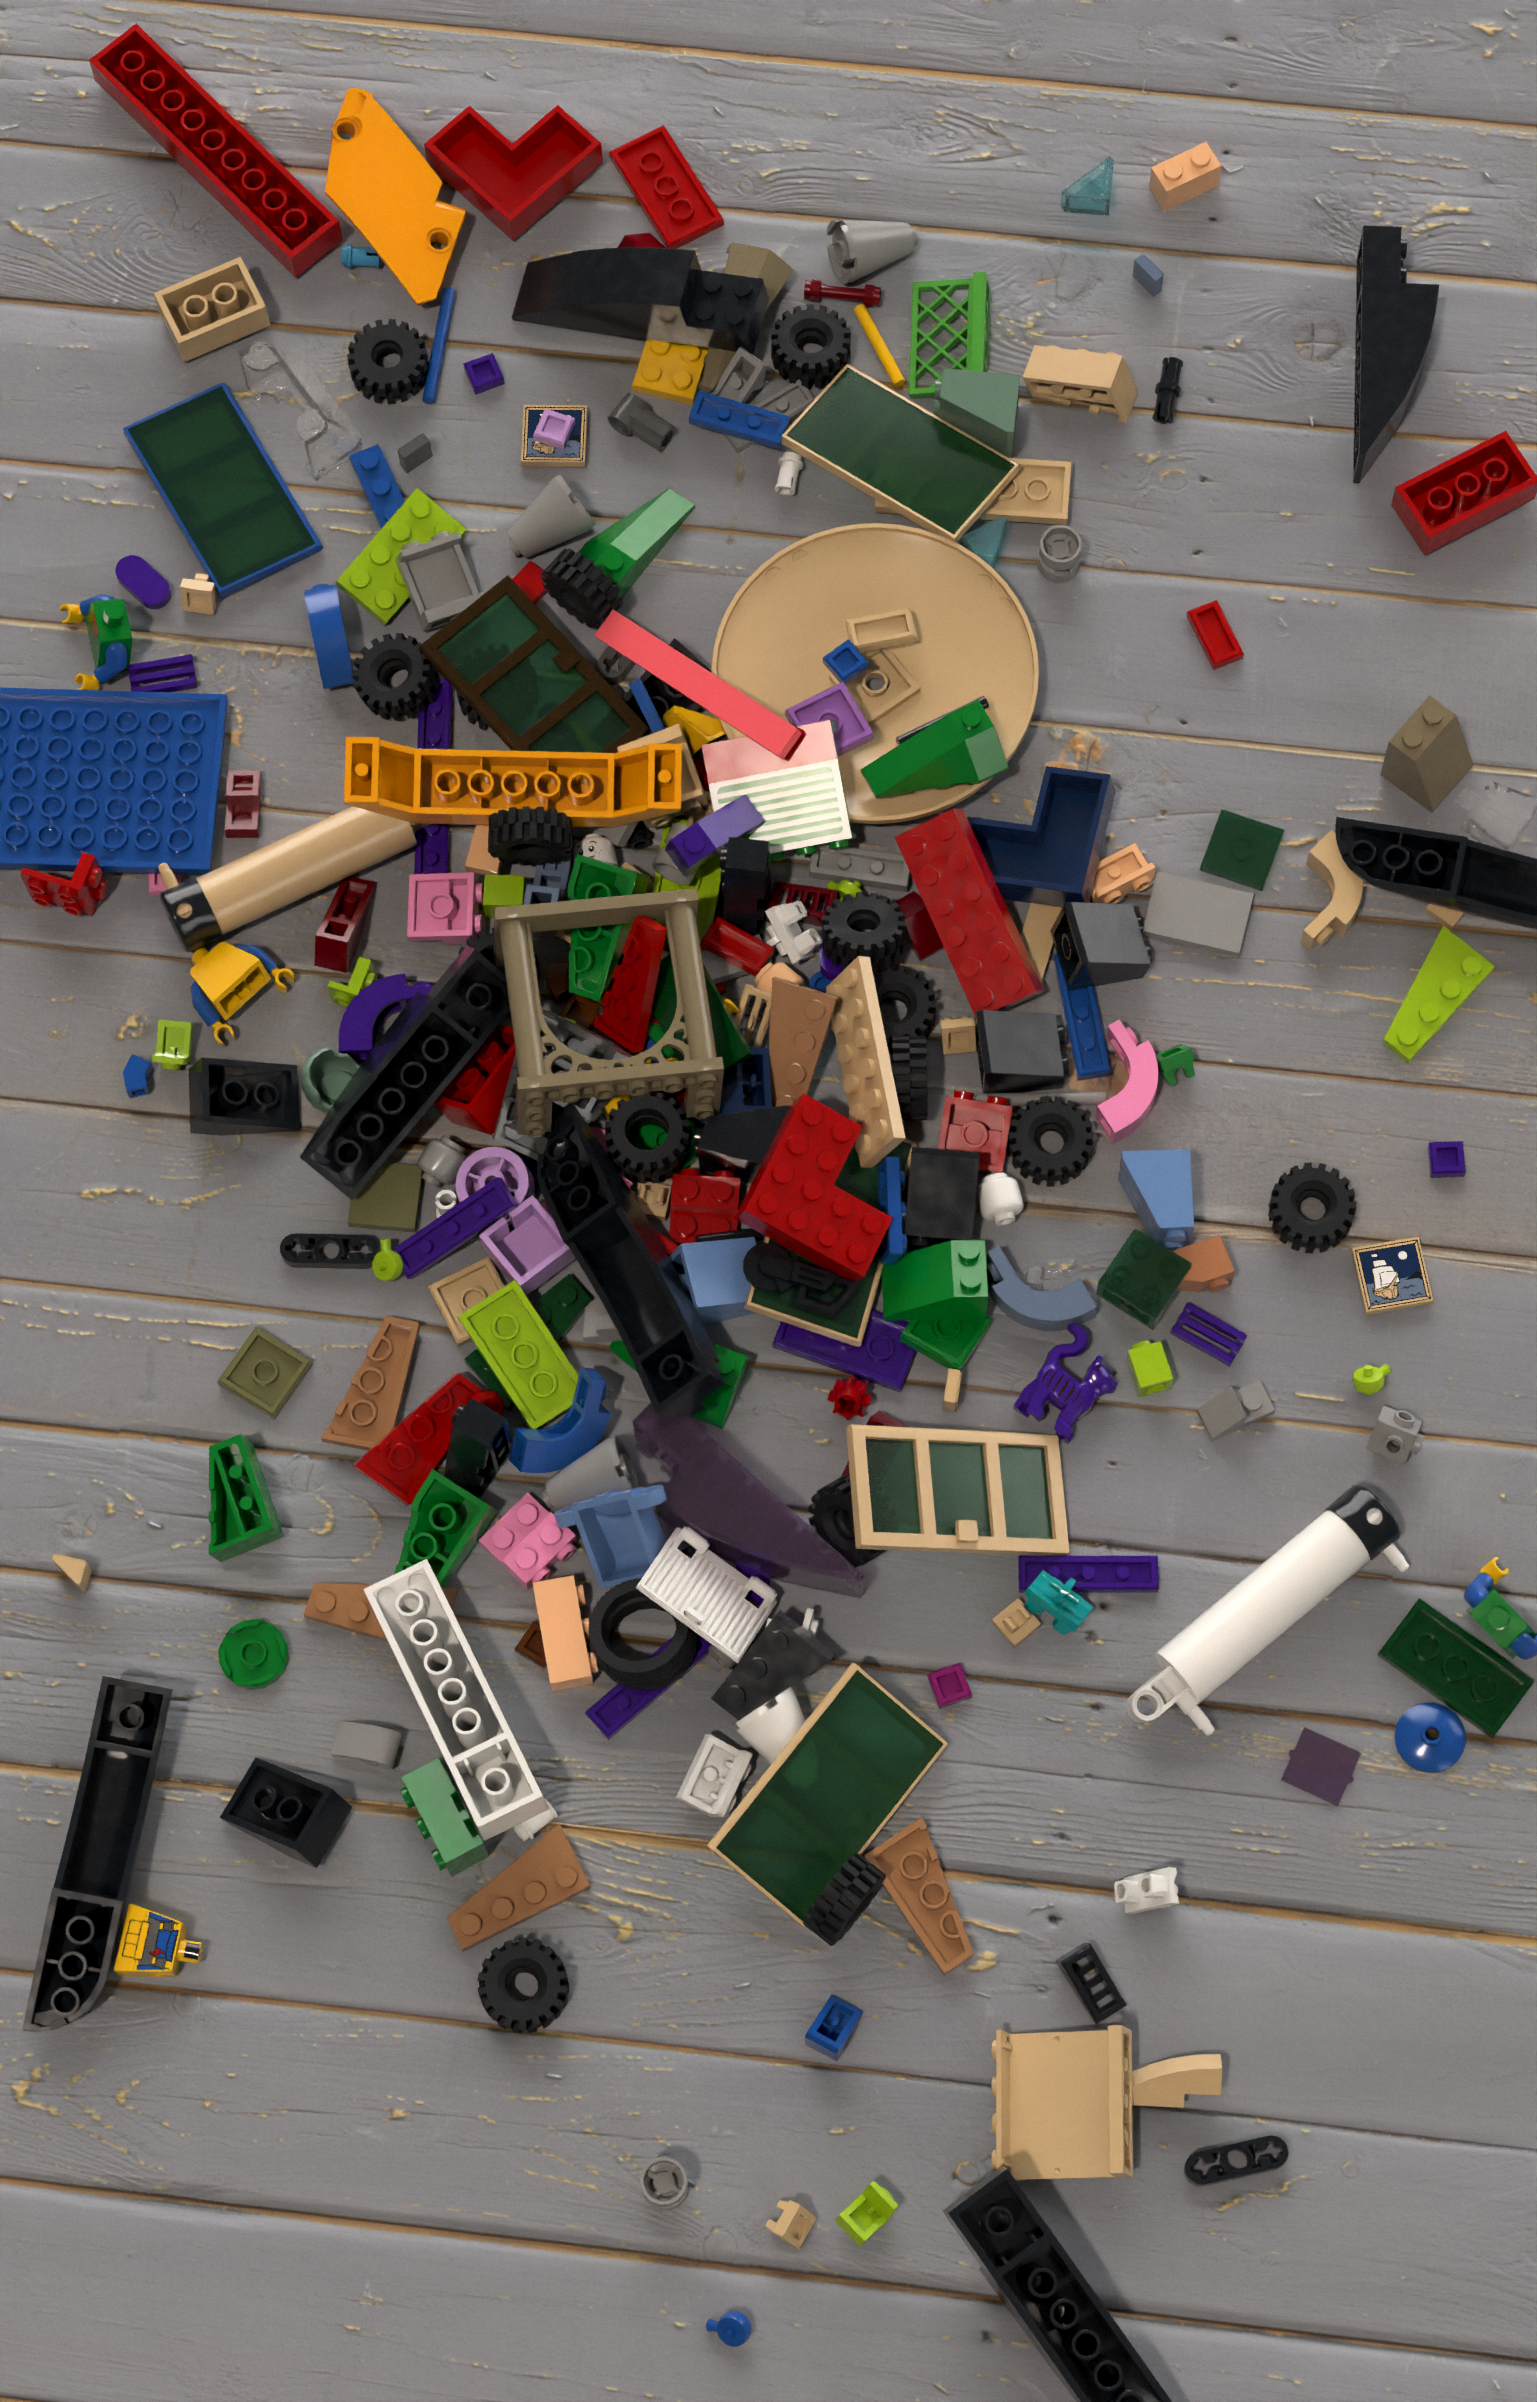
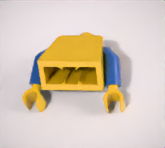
[190,941,294,1047]

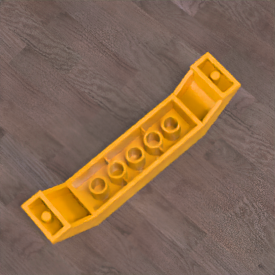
[344,736,682,828]

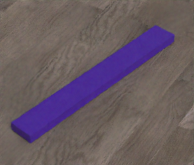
[414,679,452,874]

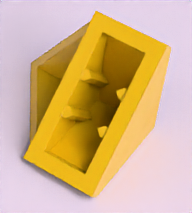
[662,705,726,756]

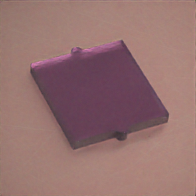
[1281,1727,1361,1806]

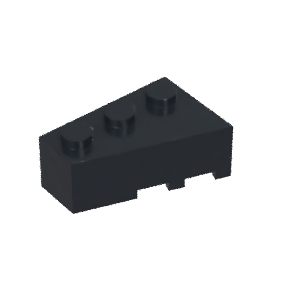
[711,1610,835,1720]

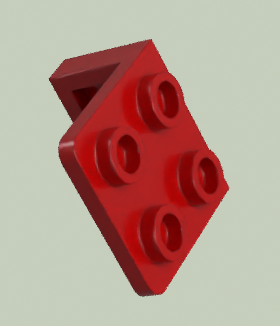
[20,852,108,916]

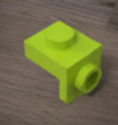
[327,956,377,1007]
[152,1019,194,1070]
[835,2181,899,2247]

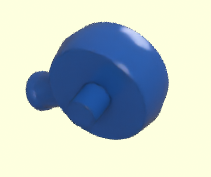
[706,2311,752,2347]

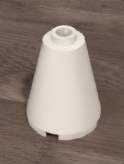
[732,1687,822,1788]

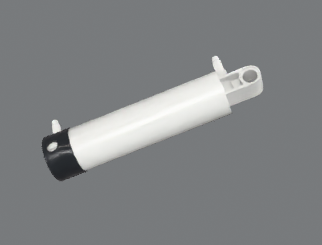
[1126,1485,1409,1736]

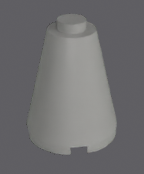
[827,219,918,284]
[505,474,596,558]
[542,1435,641,1511]

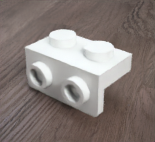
[676,1734,753,1817]

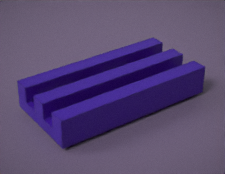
[128,654,197,693]
[1170,1302,1247,1367]

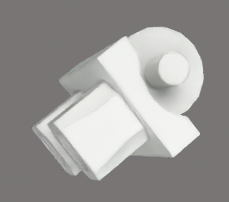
[765,901,822,964]
[1114,1867,1179,1914]

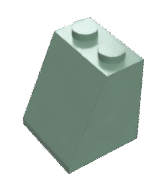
[933,368,1020,458]

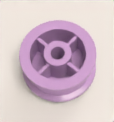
[456,1147,535,1226]

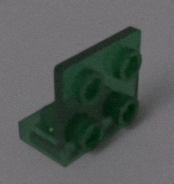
[1096,1229,1191,1331]

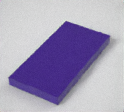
[772,1288,916,1393]

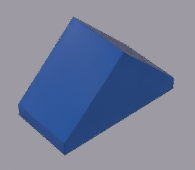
[805,1995,863,2061]

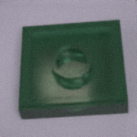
[1200,809,1284,891]

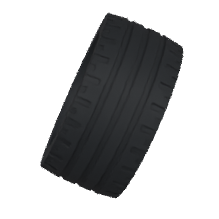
[589,1578,697,1691]

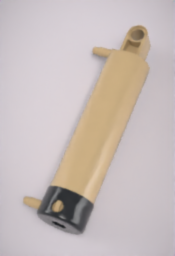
[158,806,430,952]

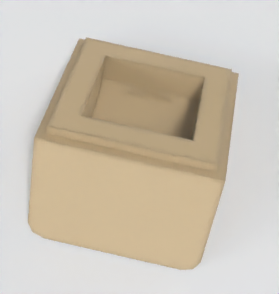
[52,1553,92,1594]

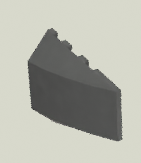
[493,1010,632,1161]

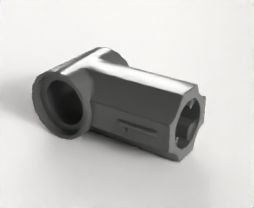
[608,393,675,451]

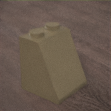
[1380,695,1473,813]

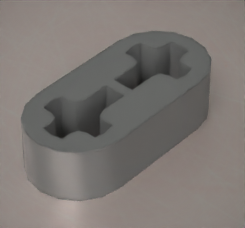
[598,646,635,685]

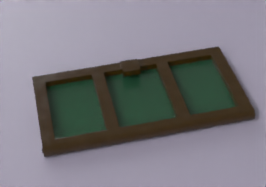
[419,575,650,753]

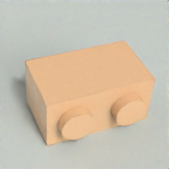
[1149,142,1222,212]

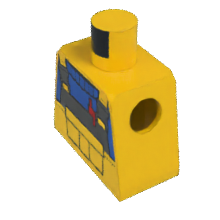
[114,1904,203,1977]

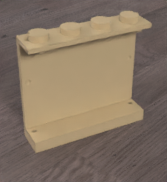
[991,2025,1133,2181]

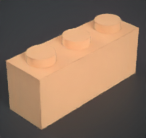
[532,1575,598,1691]

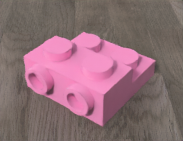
[407,872,485,945]
[479,1492,577,1590]

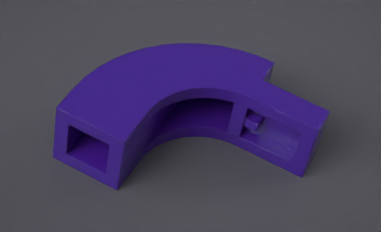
[339,974,434,1062]

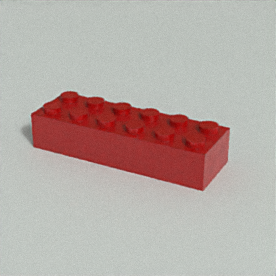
[894,808,1045,1017]

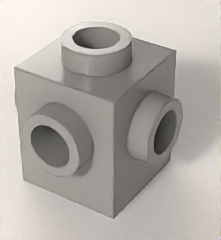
[1366,1405,1424,1464]

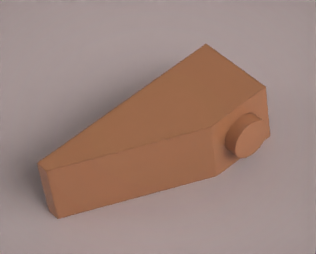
[1122,1235,1235,1293]

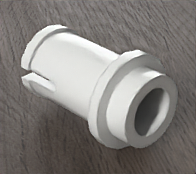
[775,452,803,496]
[435,1190,459,1218]
[512,1799,558,1842]

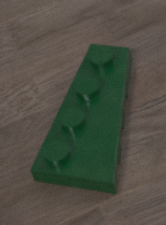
[464,1274,592,1412]

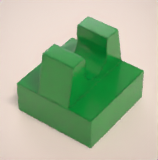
[1156,1044,1195,1086]

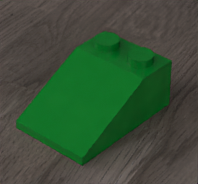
[882,1240,988,1321]

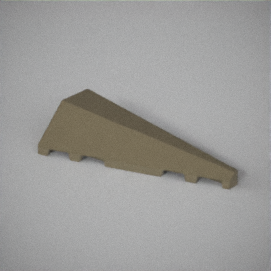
[698,242,794,393]

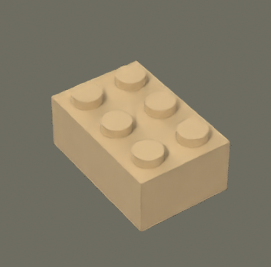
[154,256,271,362]

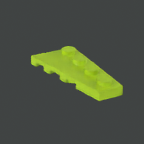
[1382,925,1495,1064]

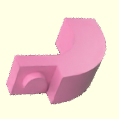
[1096,1019,1158,1144]

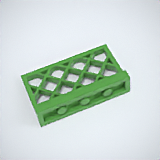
[909,272,991,399]

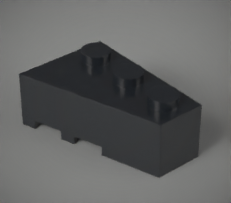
[719,837,771,941]
[444,1398,513,1499]

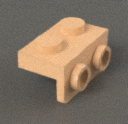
[1090,843,1156,904]

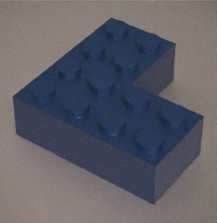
[967,766,1116,907]

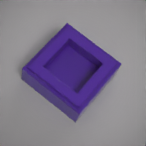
[463,353,505,395]
[1428,1141,1466,1178]

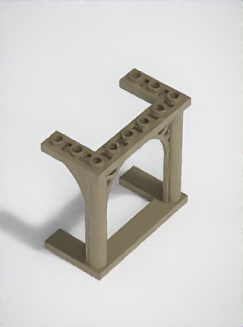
[494,888,724,1137]

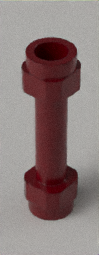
[804,279,881,307]

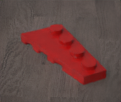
[592,915,667,1053]
[352,1373,482,1506]

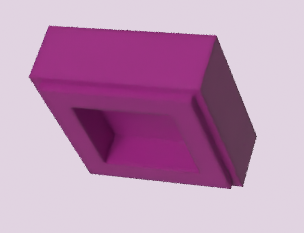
[927,1663,972,1709]

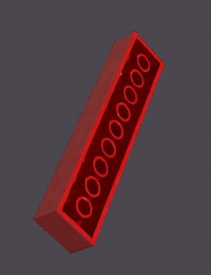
[89,23,343,278]

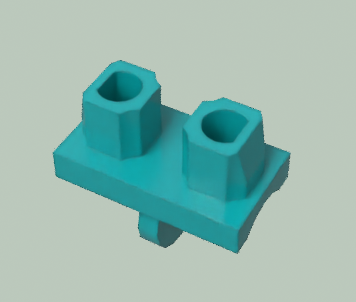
[1024,1570,1094,1635]

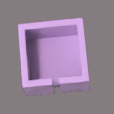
[479,1195,576,1296]

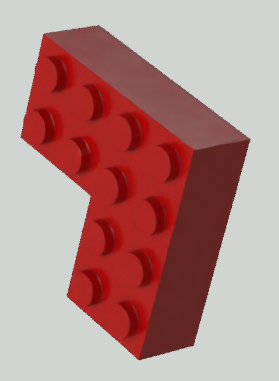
[424,105,603,241]
[734,1093,893,1282]

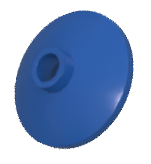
[1395,1703,1466,1773]

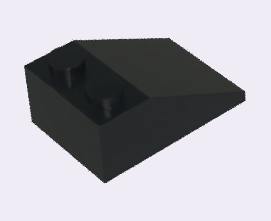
[189,1057,299,1136]
[220,1757,352,1868]

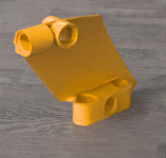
[325,88,467,305]

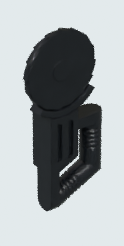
[743,1242,860,1320]

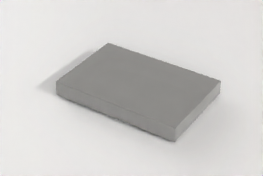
[1142,871,1254,958]

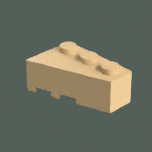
[1023,345,1138,424]

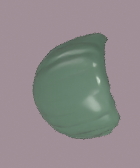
[301,1047,360,1114]

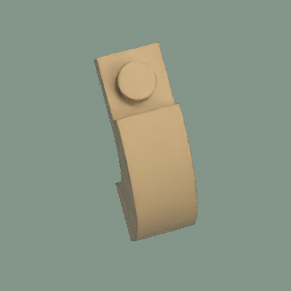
[1300,830,1363,951]

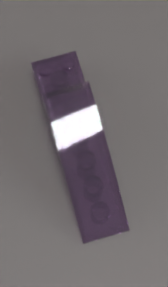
[632,1403,865,1598]

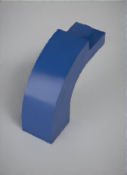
[304,584,355,689]
[509,1367,611,1473]

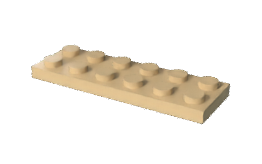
[875,449,1072,525]
[826,956,906,1168]

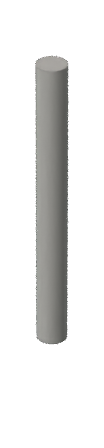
[973,1092,1106,1106]

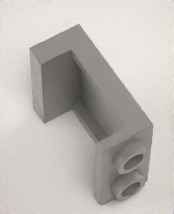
[395,531,484,632]

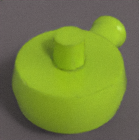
[827,880,865,902]
[372,1239,403,1281]
[1352,1364,1391,1395]

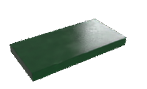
[651,954,753,1075]
[1378,1598,1534,1739]

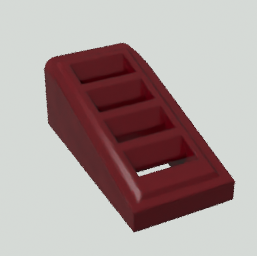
[767,881,839,927]

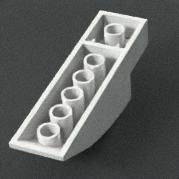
[363,1559,548,1841]

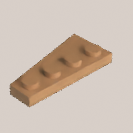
[769,977,838,1107]
[321,1316,420,1451]
[303,1582,458,1642]
[864,1816,974,1976]
[447,1823,591,1952]

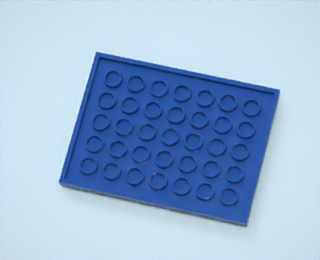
[0,687,228,875]

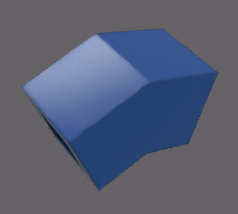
[123,1054,154,1098]

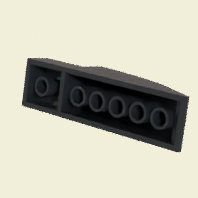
[1353,225,1439,484]
[512,247,769,354]
[300,945,510,1200]
[942,2167,1172,2402]

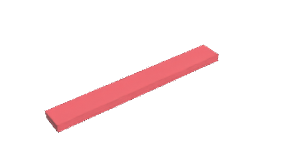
[594,609,802,760]

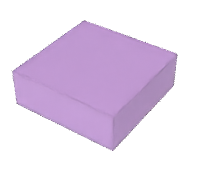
[533,408,575,450]

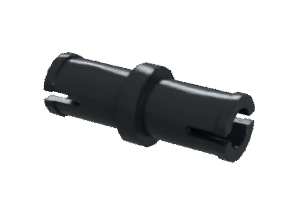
[1152,357,1183,424]

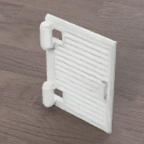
[636,1526,777,1663]

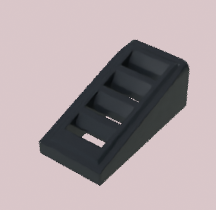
[1056,1943,1127,2024]

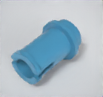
[341,243,380,269]

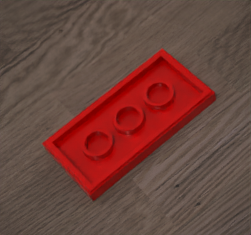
[609,125,724,249]

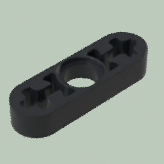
[280,1233,379,1269]
[1184,2135,1288,2187]

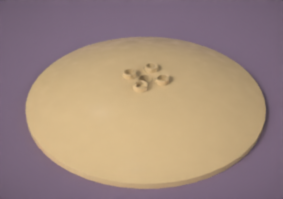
[711,523,1039,824]

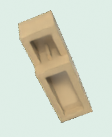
[1132,2054,1222,2108]

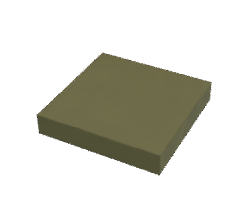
[348,1162,424,1233]
[217,1327,313,1420]

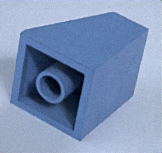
[1118,1149,1194,1253]
[669,1237,771,1326]

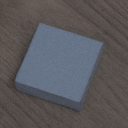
[1133,254,1164,297]

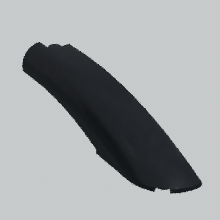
[1335,817,1537,929]
[537,1104,725,1419]
[22,1676,173,2032]

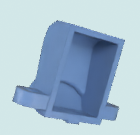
[554,1485,667,1589]

